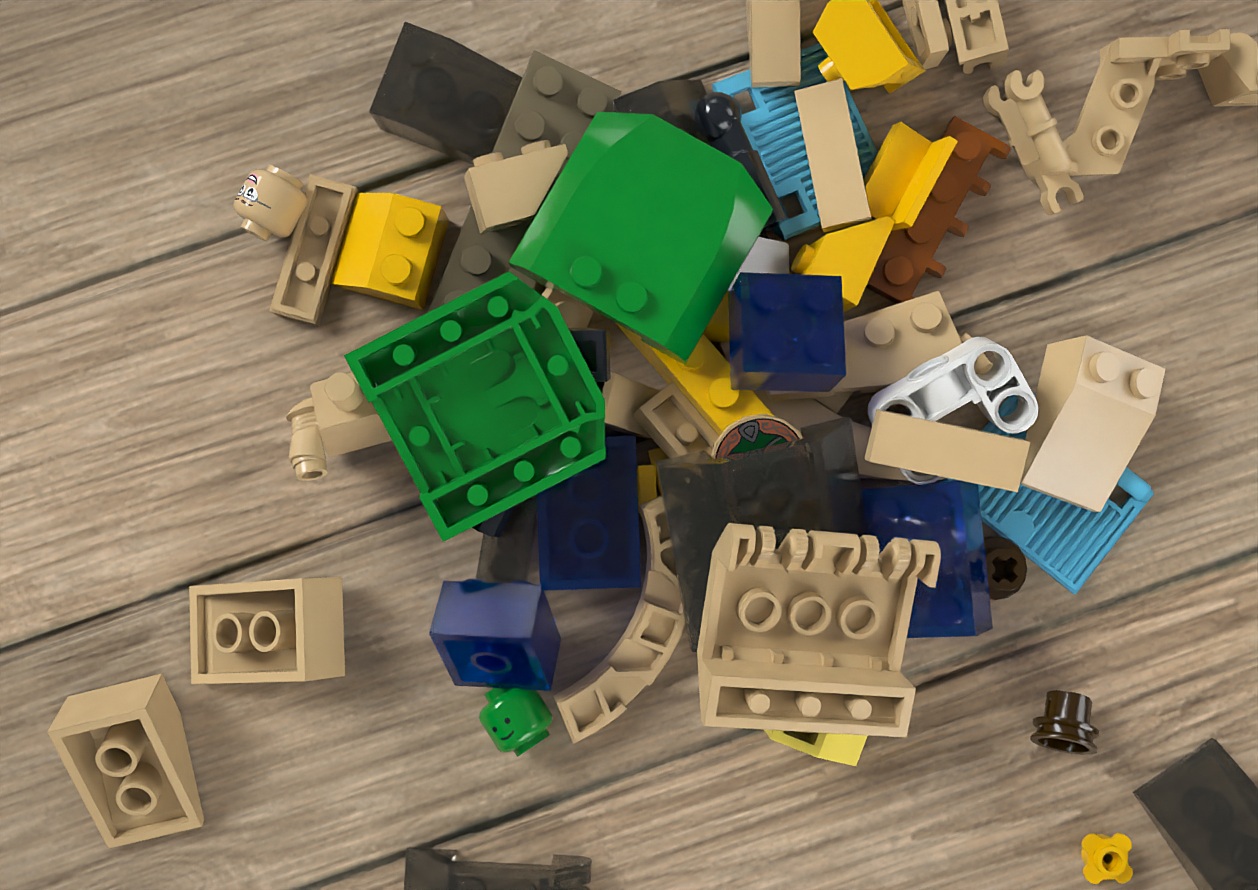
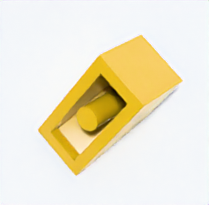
[789,216,895,315]

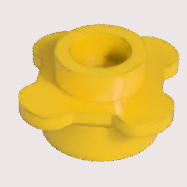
[1081,833,1133,884]

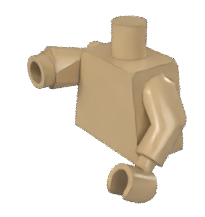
[286,372,392,481]

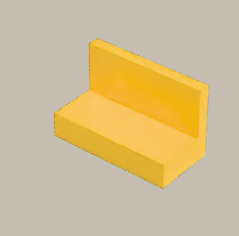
[863,122,958,231]

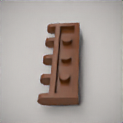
[866,116,1011,304]

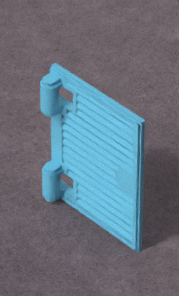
[712,43,878,241]
[938,393,1154,595]

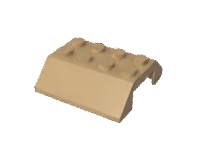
[697,523,941,738]

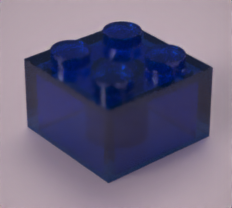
[728,272,846,392]
[429,579,561,691]

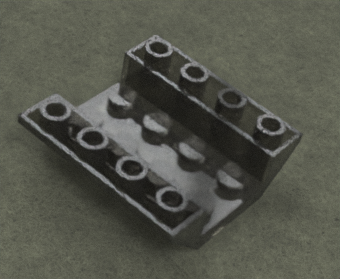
[655,417,868,653]

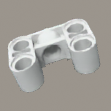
[868,337,1039,485]

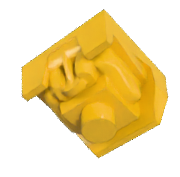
[813,0,926,94]

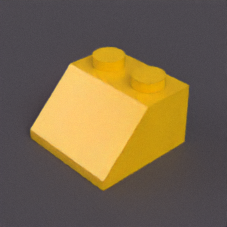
[330,193,449,310]

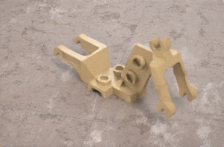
[983,29,1258,215]

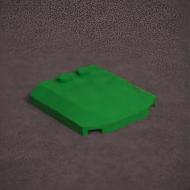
[509,111,773,365]
[344,271,606,542]

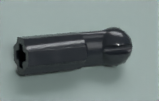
[694,92,787,233]

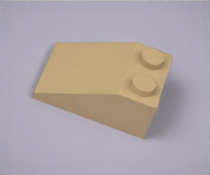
[1020,335,1165,512]
[189,577,345,684]
[47,674,204,849]

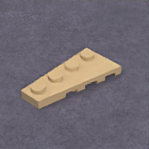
[753,291,962,401]

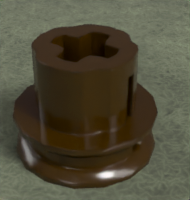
[959,536,1027,600]
[1030,690,1099,755]

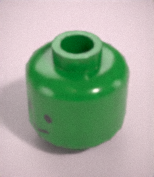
[479,679,553,757]

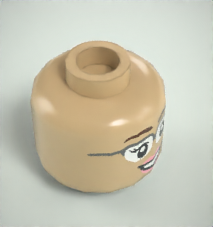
[233,165,308,242]

